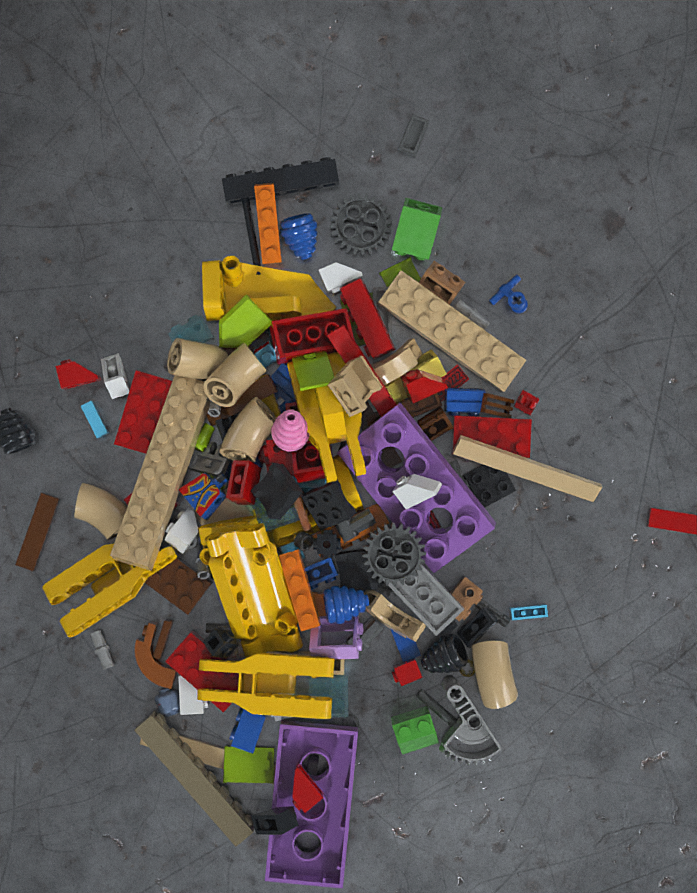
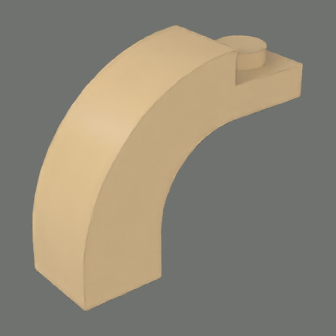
[371,338,423,385]
[364,590,426,642]

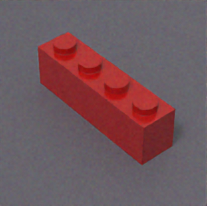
[340,278,396,359]

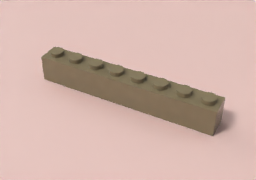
[134,710,254,847]

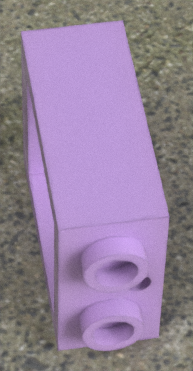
[309,616,363,659]

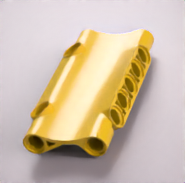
[205,523,303,658]

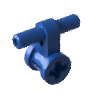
[489,275,528,314]

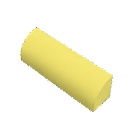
[385,349,447,403]

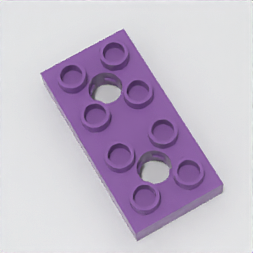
[337,402,496,573]
[265,720,358,889]

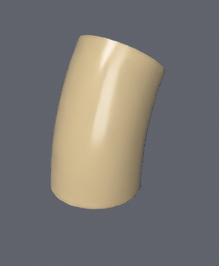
[167,338,228,380]
[203,343,267,407]
[219,397,276,463]
[74,483,127,540]
[471,641,518,709]

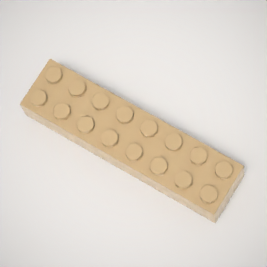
[377,271,527,392]

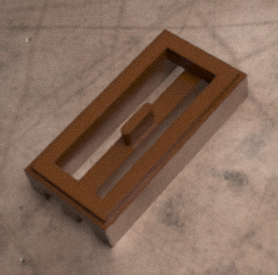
[480,393,515,418]
[153,619,174,659]

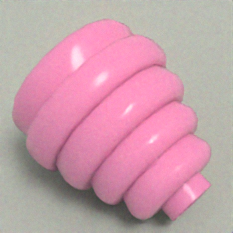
[271,410,310,452]

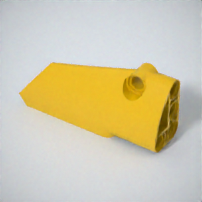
[202,256,337,322]

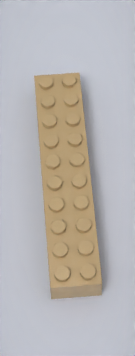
[110,375,211,571]

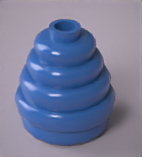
[280,213,317,260]
[323,586,369,624]

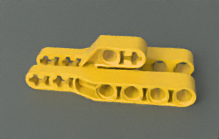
[287,352,366,483]
[42,544,177,637]
[197,653,334,719]

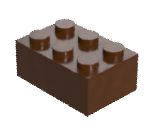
[145,555,213,615]

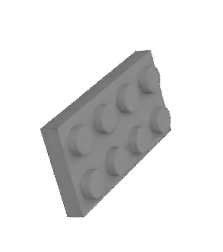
[383,556,465,636]

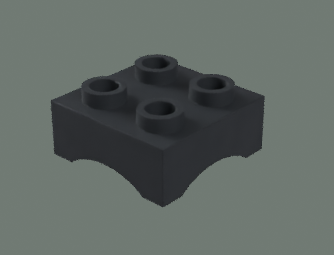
[251,463,303,520]
[463,464,516,508]
[301,479,357,530]
[335,549,382,591]

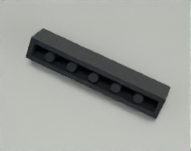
[222,157,339,205]

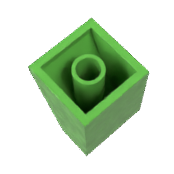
[392,198,442,261]
[391,706,439,754]

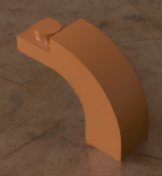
[135,621,177,689]

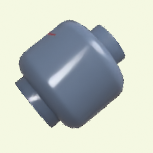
[154,688,180,717]

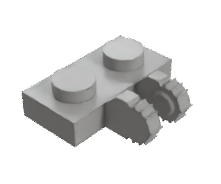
[188,441,230,477]

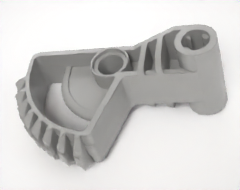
[439,675,501,766]

